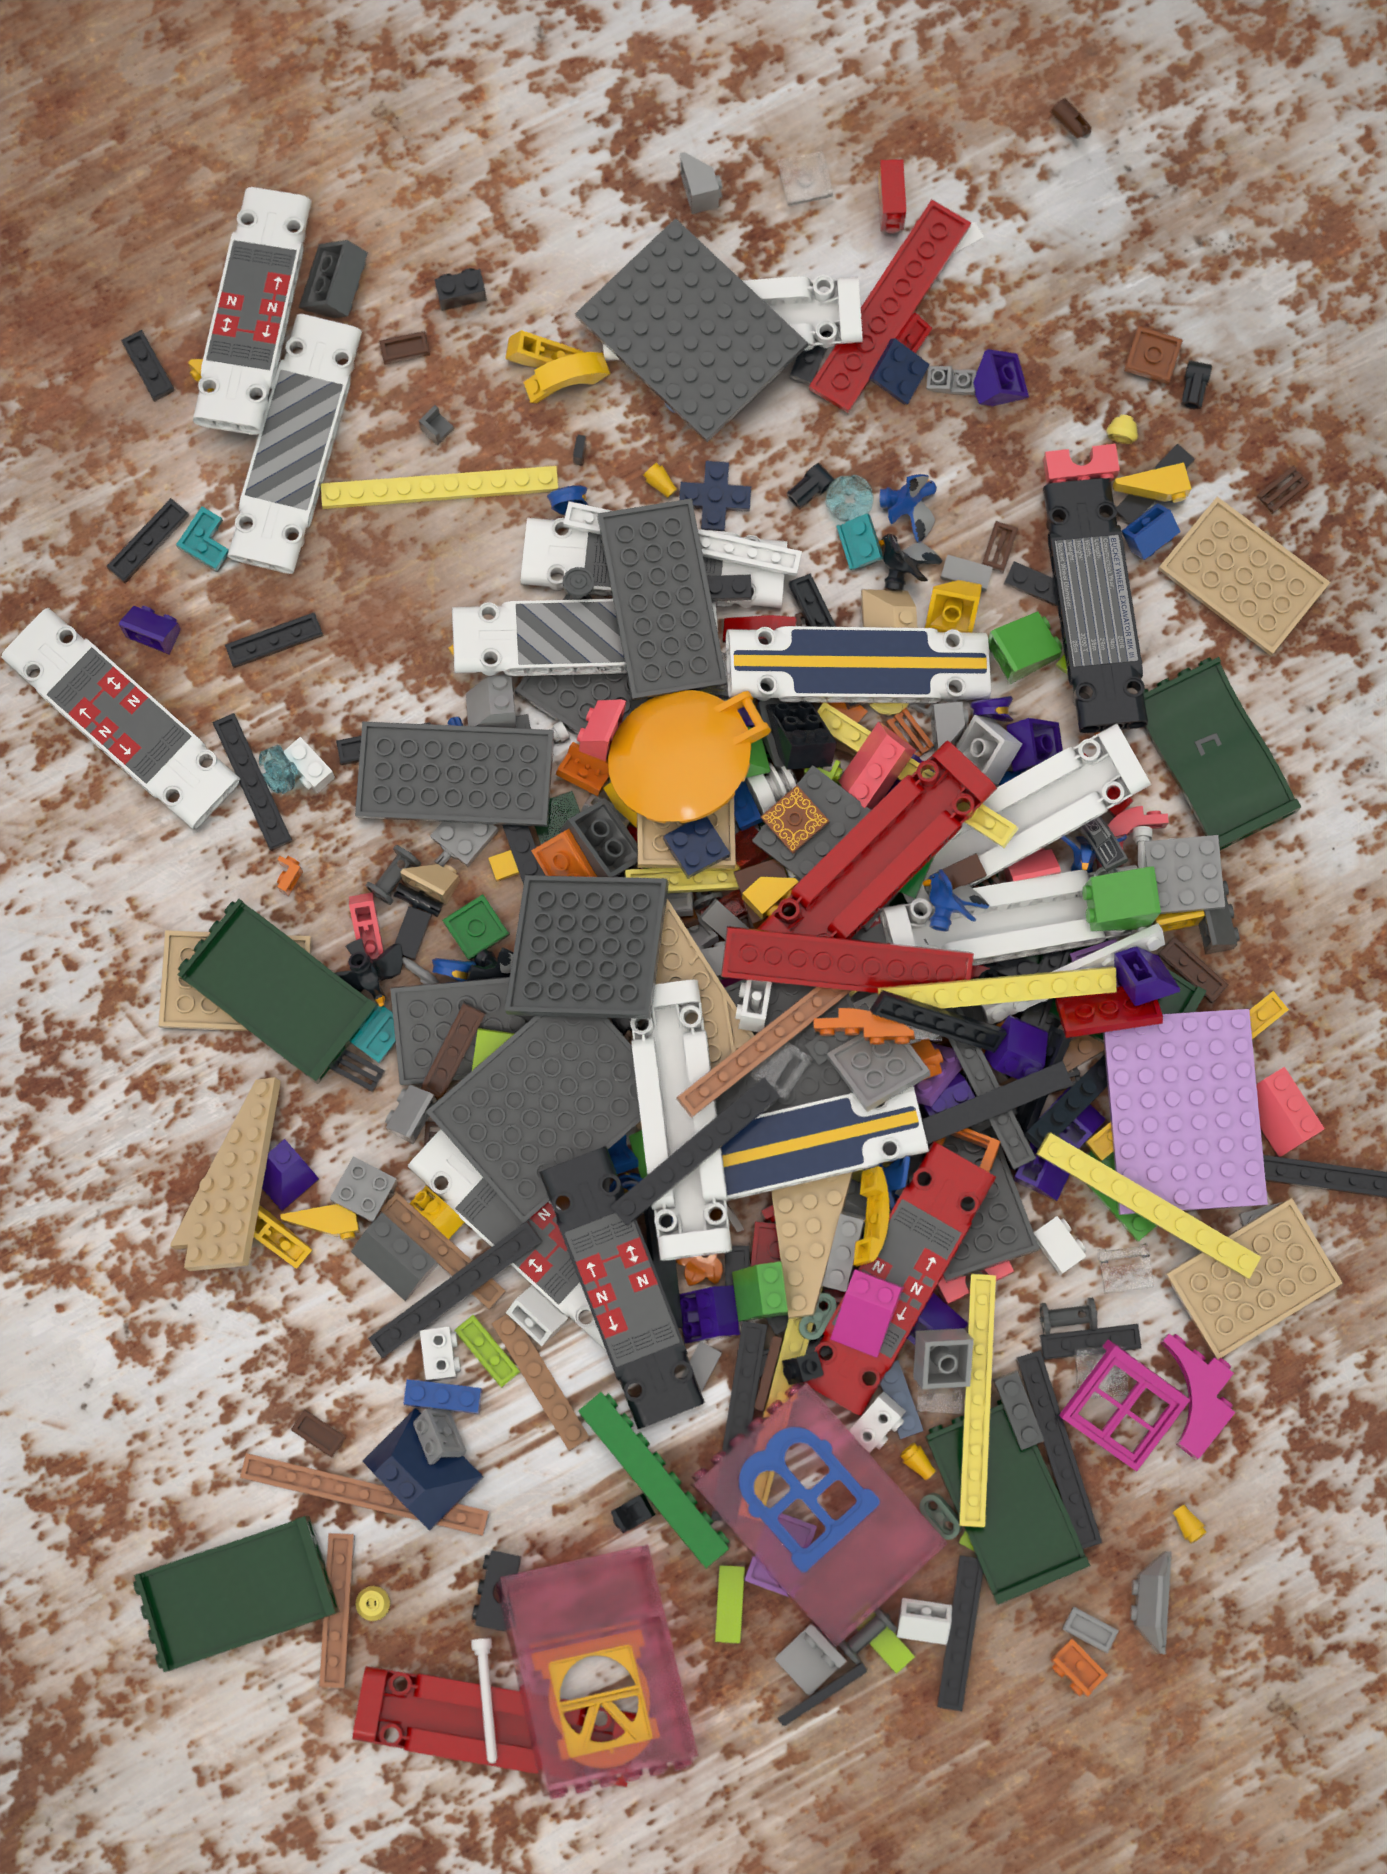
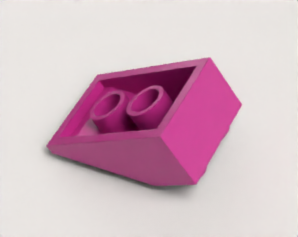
[831,1269,904,1357]

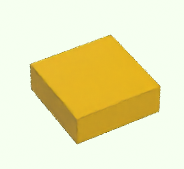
[488,850,519,882]

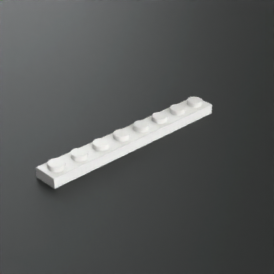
[982,923,1165,1024]

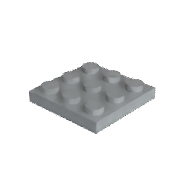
[1144,835,1225,914]
[827,1033,930,1112]

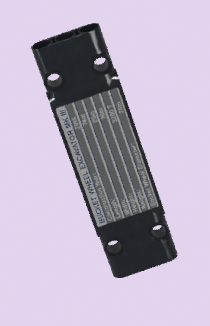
[1043,478,1148,733]

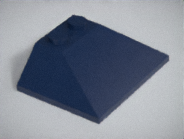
[362,1408,483,1531]

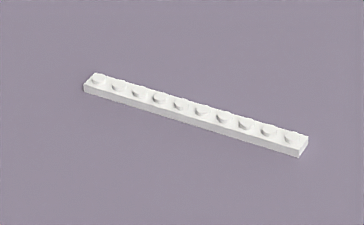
[563,502,802,576]

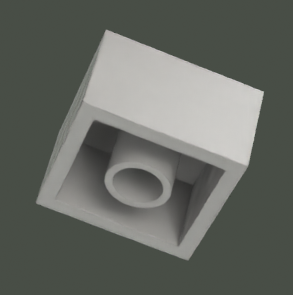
[913,1328,974,1389]

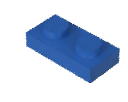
[734,780,763,831]

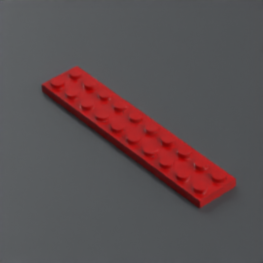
[809,199,971,413]
[721,926,974,993]

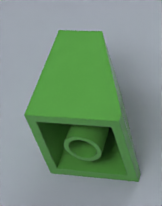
[988,611,1063,685]
[1082,866,1161,931]
[732,1262,788,1322]

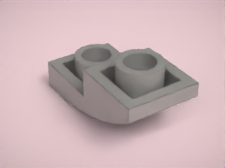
[927,366,977,395]

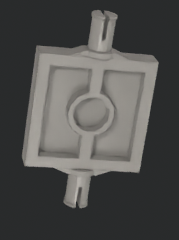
[430,822,499,867]

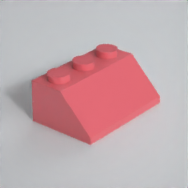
[838,722,916,809]
[1256,1067,1325,1157]

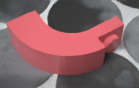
[1096,806,1169,870]

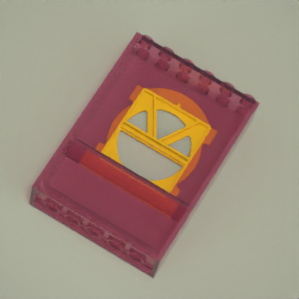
[496,1545,698,1800]

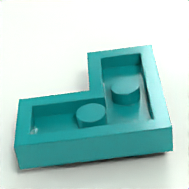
[176,506,229,571]

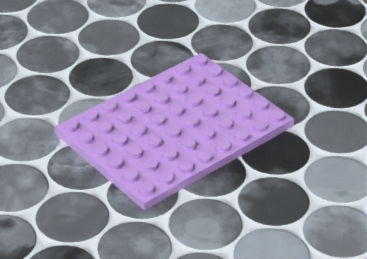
[1103,1009,1268,1215]

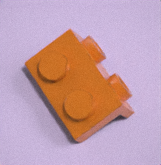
[555,742,610,796]
[1050,1638,1108,1697]

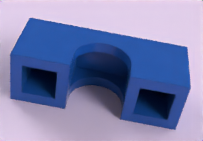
[403,1379,483,1415]

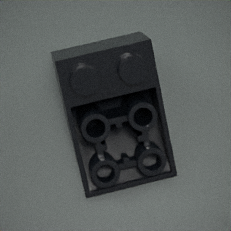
[766,701,837,770]

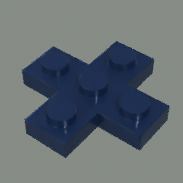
[679,461,751,532]

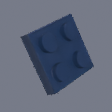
[869,338,930,405]
[663,816,730,879]

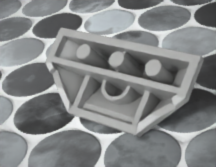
[1130,1551,1172,1654]

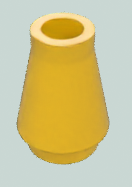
[643,463,677,498]
[900,1443,936,1480]
[1173,1505,1207,1544]

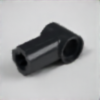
[1181,360,1212,410]
[787,463,835,509]

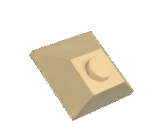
[861,589,917,628]
[400,864,460,905]

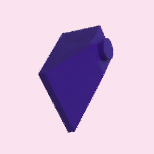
[973,349,1029,406]
[262,1139,319,1211]

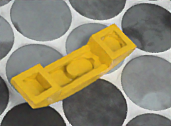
[853,1166,889,1266]

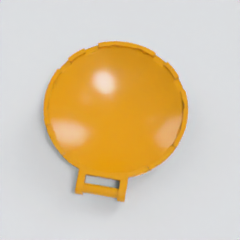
[608,690,771,823]

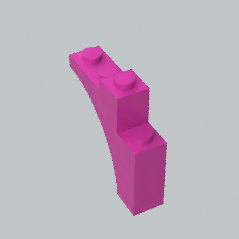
[1160,1333,1236,1460]

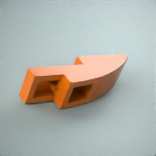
[814,1008,915,1045]

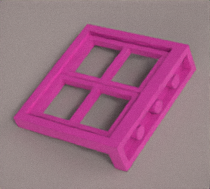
[1059,1339,1190,1472]

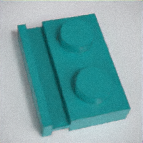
[836,513,884,571]
[351,1006,396,1064]

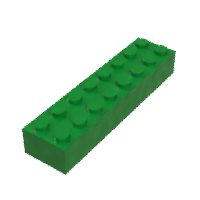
[578,1392,730,1569]

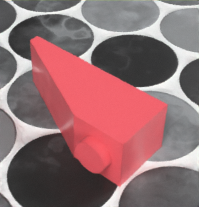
[349,892,384,959]

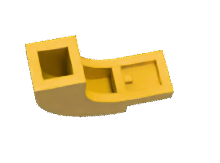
[523,352,610,404]

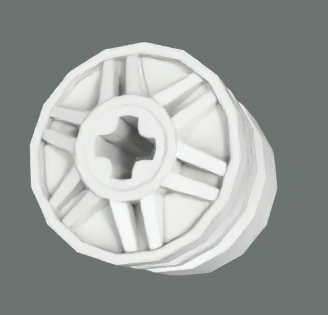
[745,763,798,816]

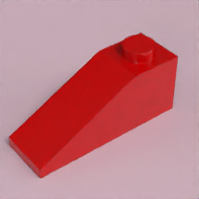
[722,615,796,645]

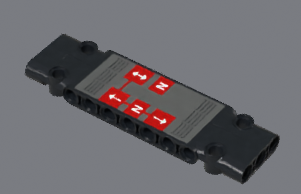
[539,1146,705,1429]

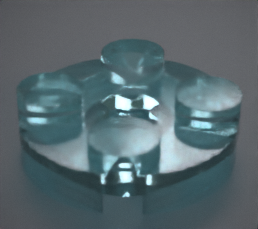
[826,475,873,522]
[259,745,298,794]

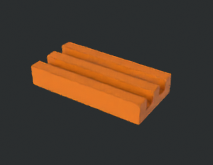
[886,708,934,757]

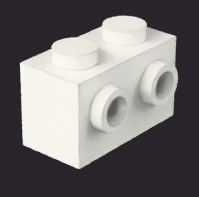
[282,737,335,793]
[735,979,772,1032]
[1034,1216,1086,1275]
[506,1285,568,1346]
[420,1327,461,1382]
[847,1391,906,1453]
[897,1598,952,1645]

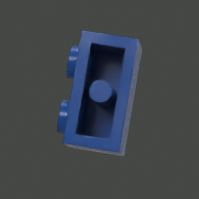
[1122,503,1181,560]

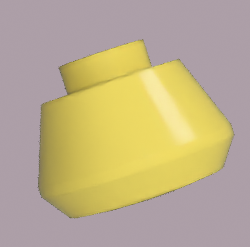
[1106,415,1138,444]
[356,1586,390,1621]

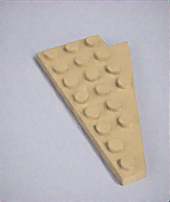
[656,899,755,1070]
[170,1077,281,1271]
[771,1172,853,1319]

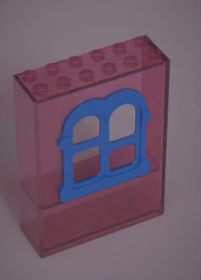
[690,1383,948,1647]

